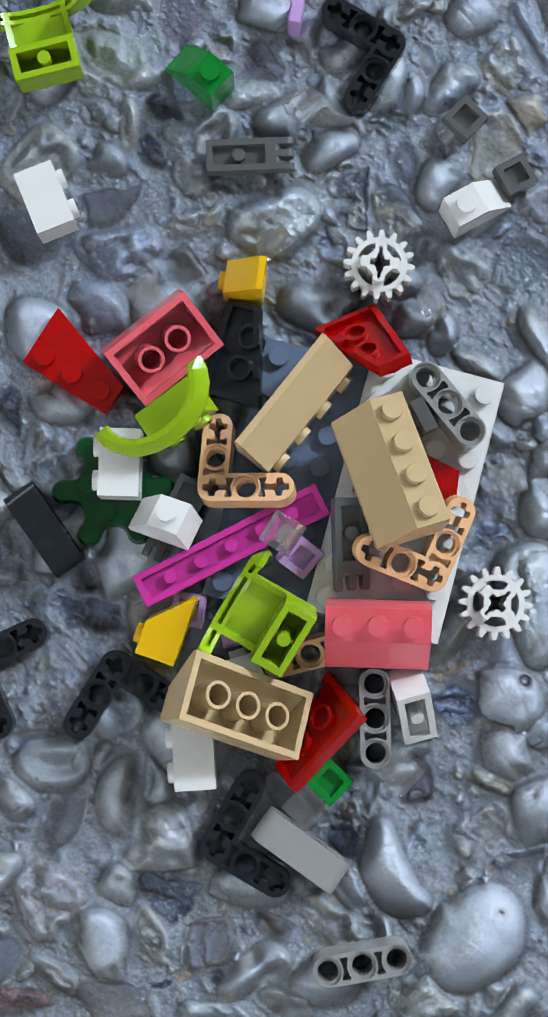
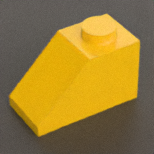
[218,255,267,307]
[133,595,199,667]

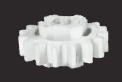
[343,230,415,303]
[457,567,533,640]

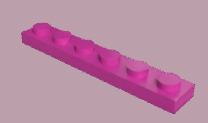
[132,483,330,608]

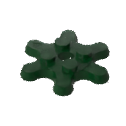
[51,437,175,547]

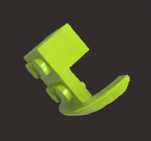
[0,0,92,93]
[94,355,218,457]
[197,550,317,678]

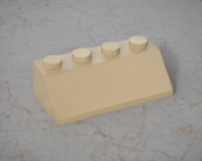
[235,333,353,473]
[331,391,451,551]
[159,650,314,761]

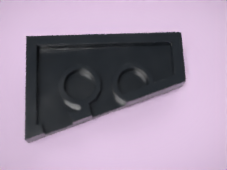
[207,298,263,410]

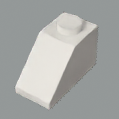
[439,179,512,239]
[128,494,202,550]
[386,669,438,745]

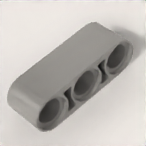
[408,361,486,450]
[357,668,391,769]
[250,806,351,894]
[312,936,413,988]

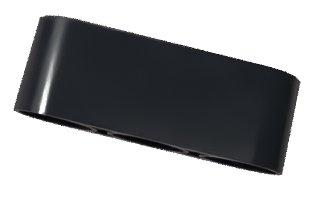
[3,480,86,578]

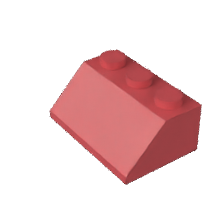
[100,289,224,407]
[325,598,432,670]

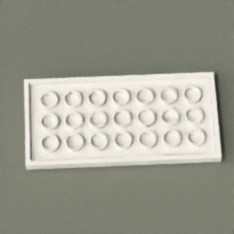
[307,359,504,644]

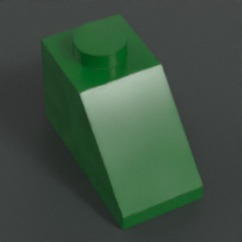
[166,45,235,112]

